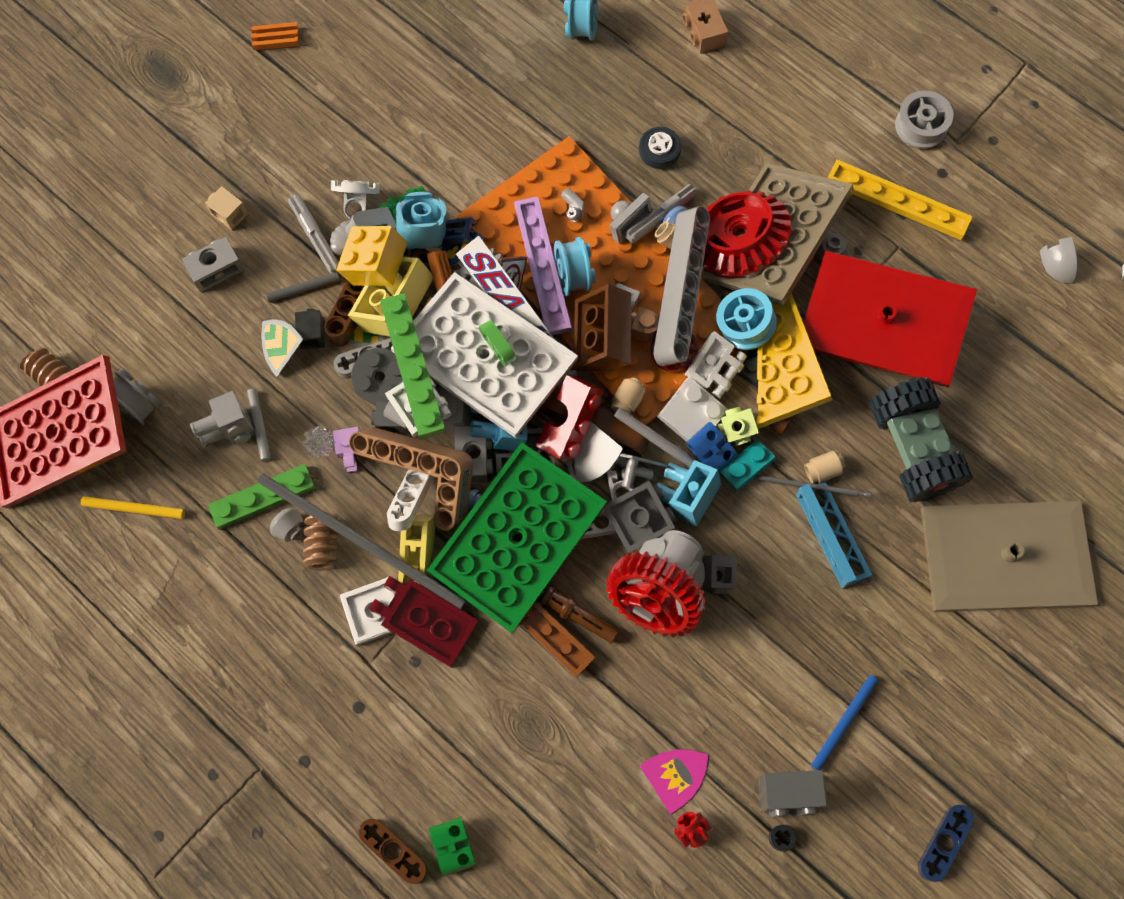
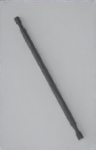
[754,475,872,498]

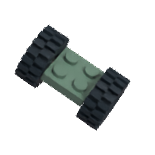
[869,377,973,503]

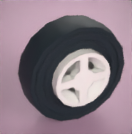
[639,126,682,169]

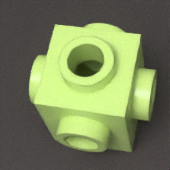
[718,407,760,446]

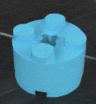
[396,192,446,249]

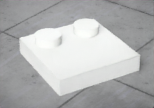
[657,377,728,442]

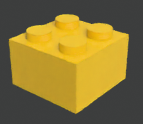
[336,226,408,286]

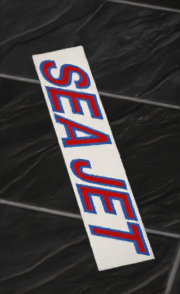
[456,236,577,385]

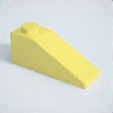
[398,513,435,588]

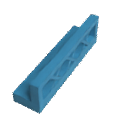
[796,482,872,589]

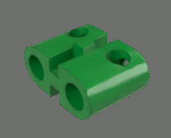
[429,817,476,876]

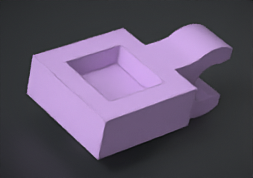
[333,426,360,473]

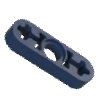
[918,805,974,882]

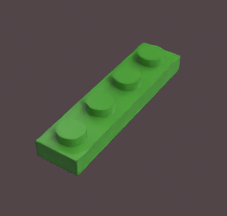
[208,464,316,530]

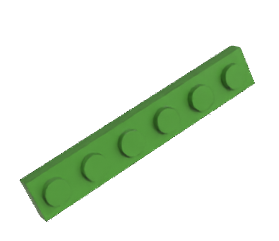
[380,293,446,440]

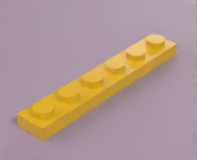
[828,159,973,240]

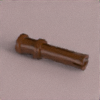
[541,584,620,644]

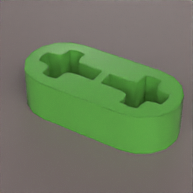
[479,320,517,367]

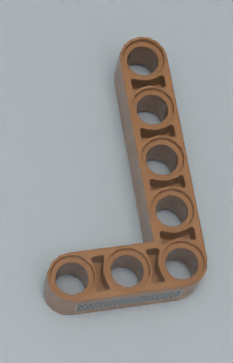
[349,427,473,531]

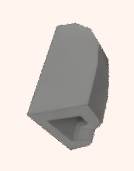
[1040,237,1077,283]

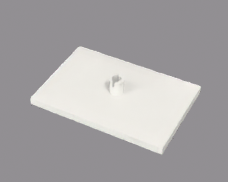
[391,272,578,438]

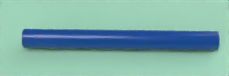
[810,675,879,770]

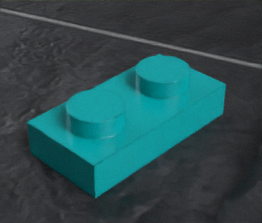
[719,439,776,492]

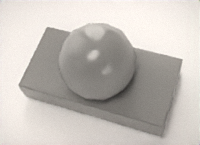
[610,193,652,244]

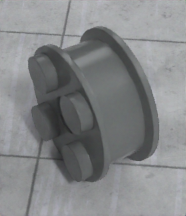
[351,348,403,405]

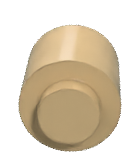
[611,378,646,414]
[804,451,846,484]

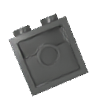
[604,481,677,553]

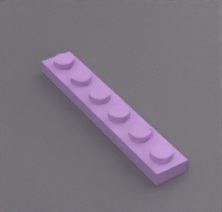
[514,197,571,336]

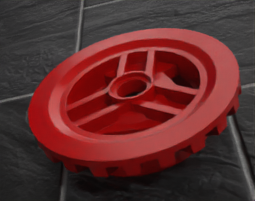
[703,190,792,277]

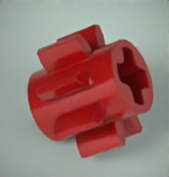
[674,812,712,848]

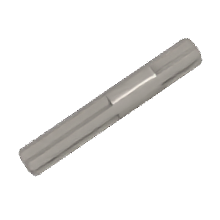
[625,184,697,243]
[288,194,339,273]

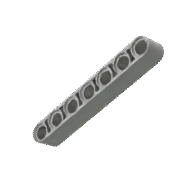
[654,206,710,366]

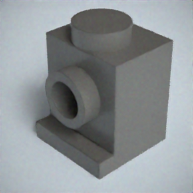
[702,555,737,595]

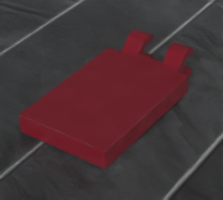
[369,576,479,668]

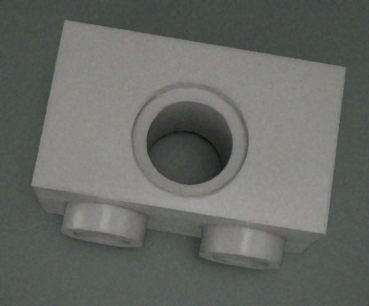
[182,237,244,292]
[455,426,493,483]

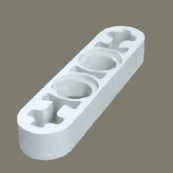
[387,457,435,531]

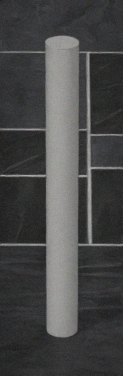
[614,408,697,468]

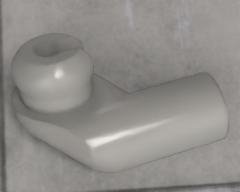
[561,188,585,222]

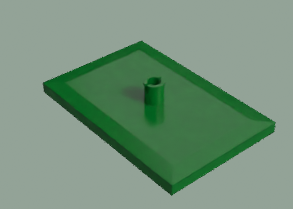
[427,442,607,634]

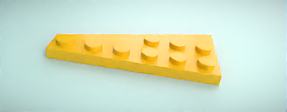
[756,293,833,429]

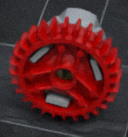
[606,530,706,638]

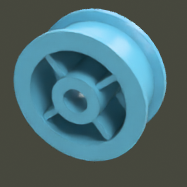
[564,0,598,40]
[554,237,596,296]
[716,288,777,350]

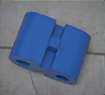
[686,422,738,473]

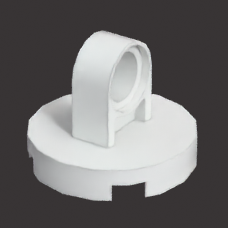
[331,180,380,219]

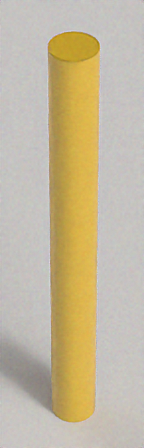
[81,496,185,519]

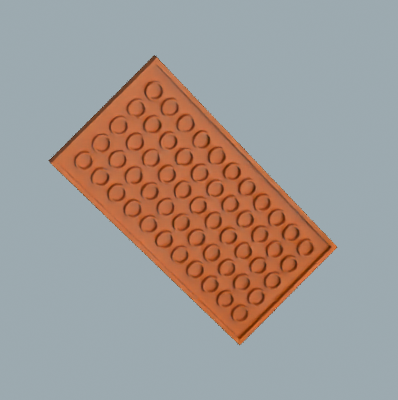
[457,136,746,426]

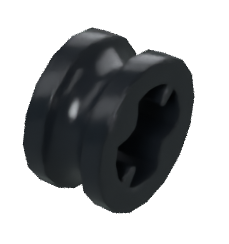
[769,825,796,852]

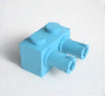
[657,460,722,527]

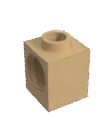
[205,186,248,230]

